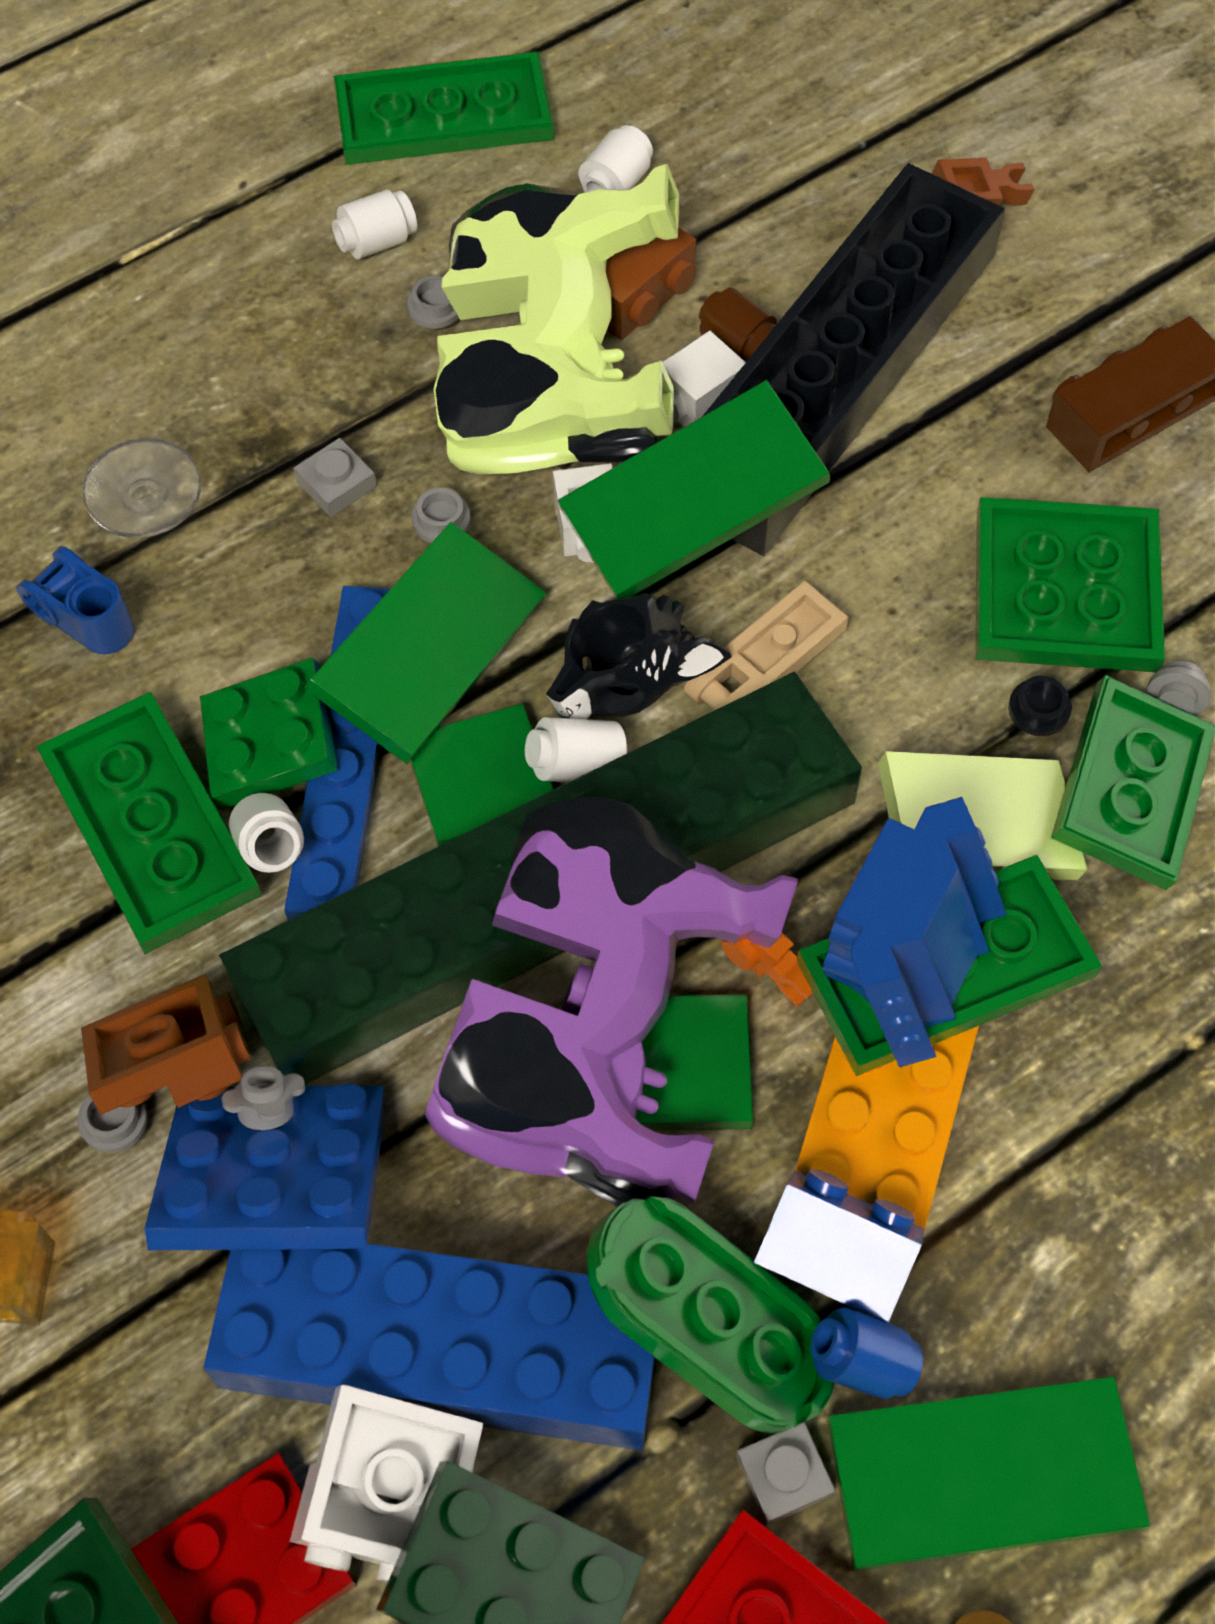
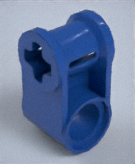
[16,546,134,654]

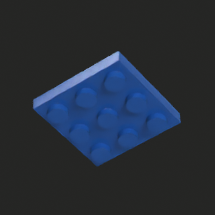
[144,1084,386,1250]

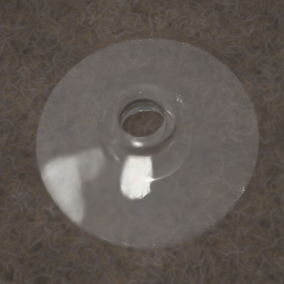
[82,438,201,538]

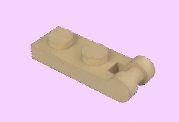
[684,580,849,732]

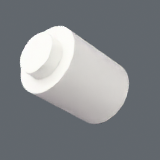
[525,717,627,784]

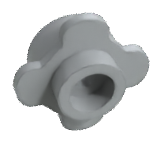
[222,1065,305,1130]

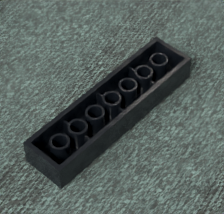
[702,163,1005,557]

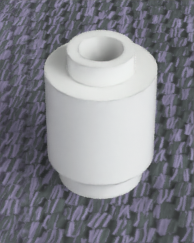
[578,125,653,193]
[332,189,417,259]
[229,793,304,873]

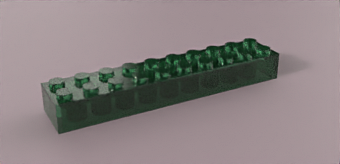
[219,671,862,1085]

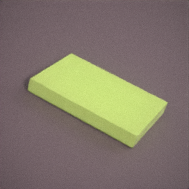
[878,751,1088,881]

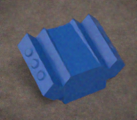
[822,797,1007,1067]

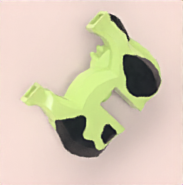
[434,164,679,474]

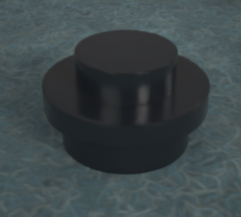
[1008,676,1072,736]

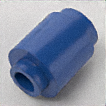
[811,1308,923,1399]

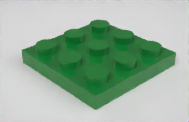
[976,497,1165,672]

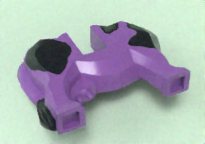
[424,797,798,1207]

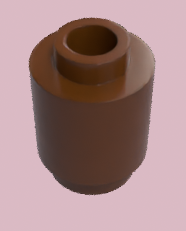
[699,287,777,362]

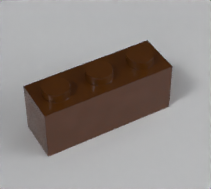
[1046,316,1215,473]

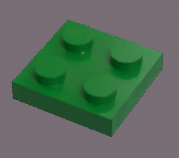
[200,657,338,810]

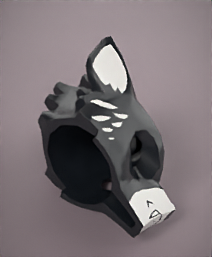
[546,593,731,720]

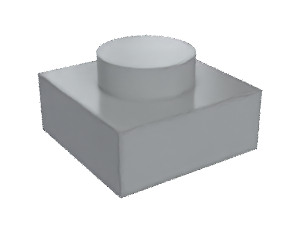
[293,438,377,517]
[736,1423,836,1526]

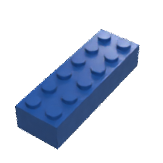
[203,1244,656,1451]

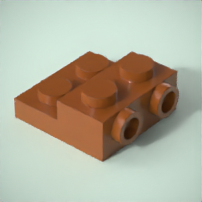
[81,974,252,1115]

